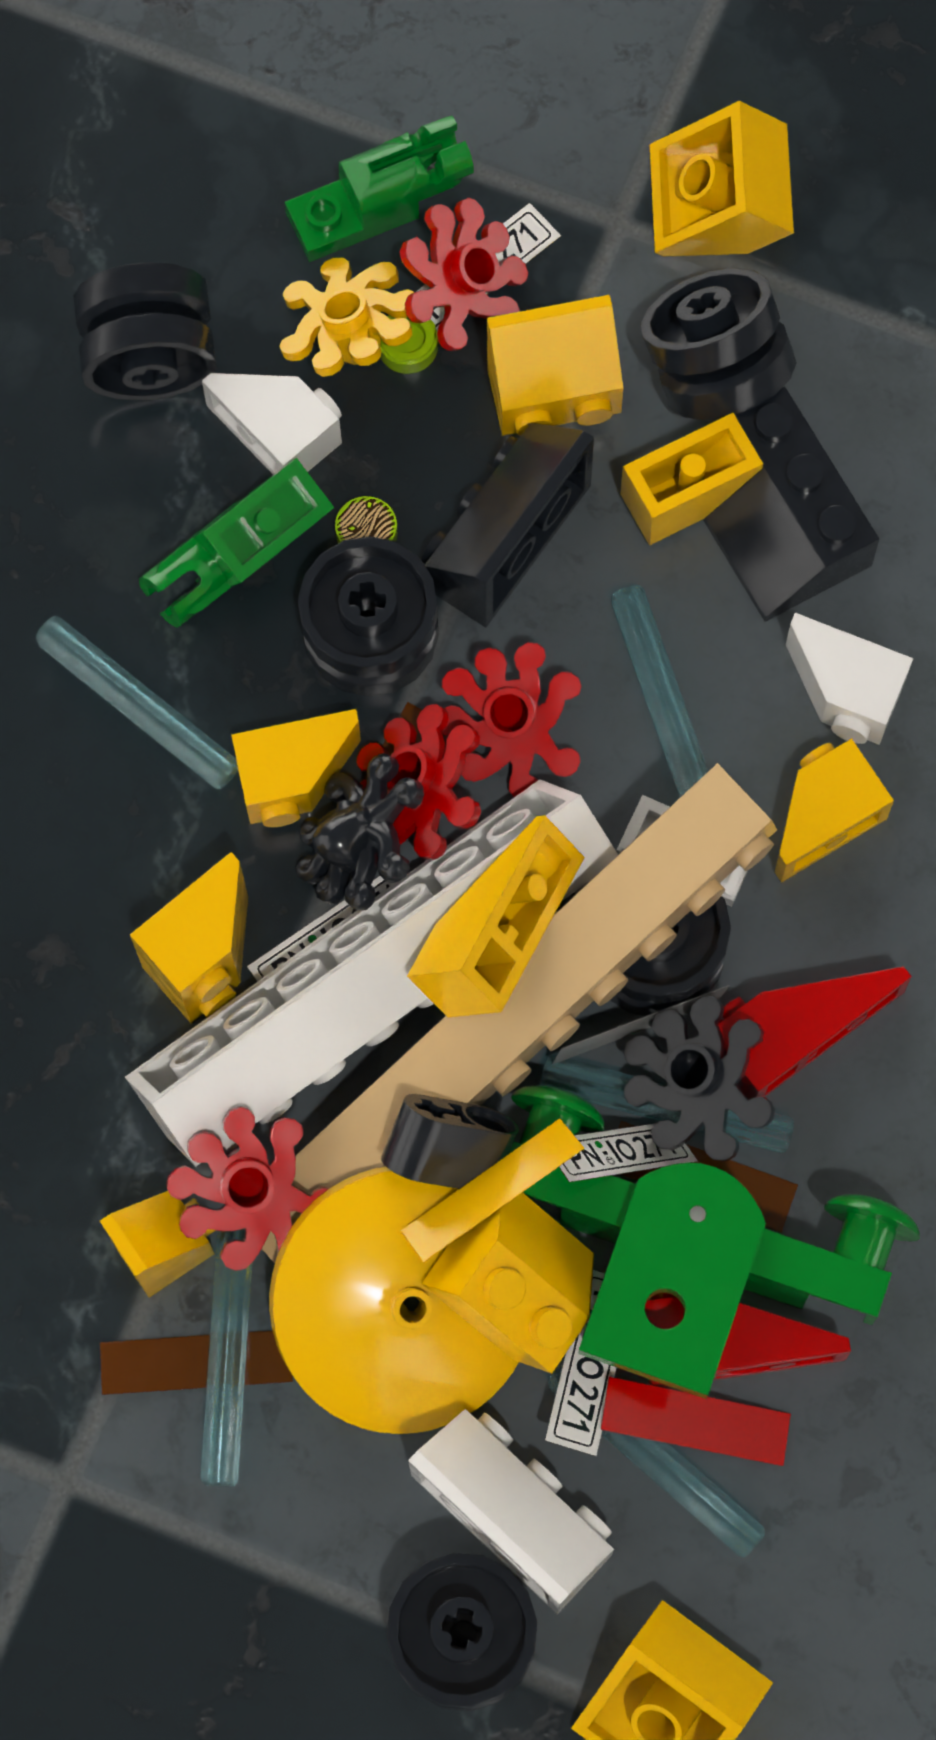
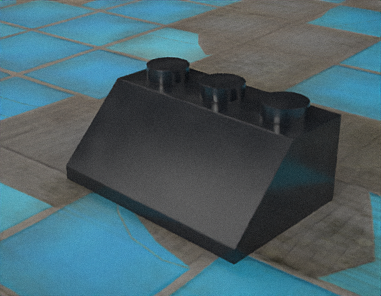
[703,386,879,622]
[421,423,594,628]

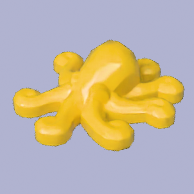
[279,258,414,377]

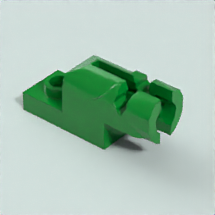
[285,115,474,263]
[138,458,334,628]

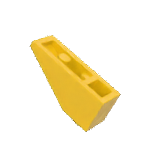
[407,815,585,1017]

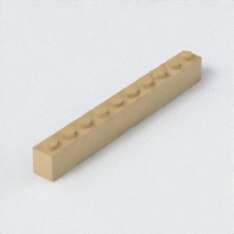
[244,763,777,1263]

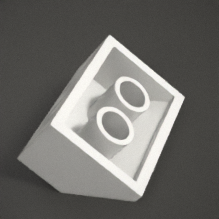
[408,1409,614,1615]

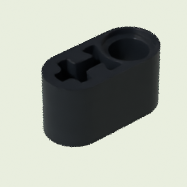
[381,1094,519,1189]

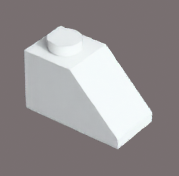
[202,373,342,474]
[786,613,913,745]

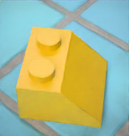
[650,101,794,257]
[487,295,623,436]
[130,852,248,1024]
[422,1192,594,1374]
[571,1600,773,1740]

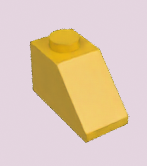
[620,413,763,546]
[231,709,361,827]
[774,738,894,883]
[100,1191,216,1298]

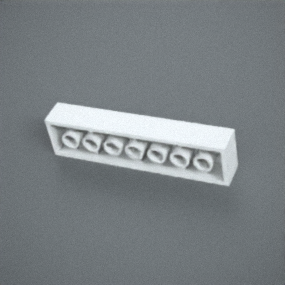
[125,779,618,1167]

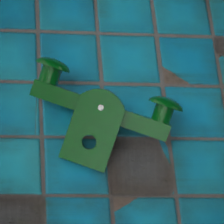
[509,1085,920,1399]

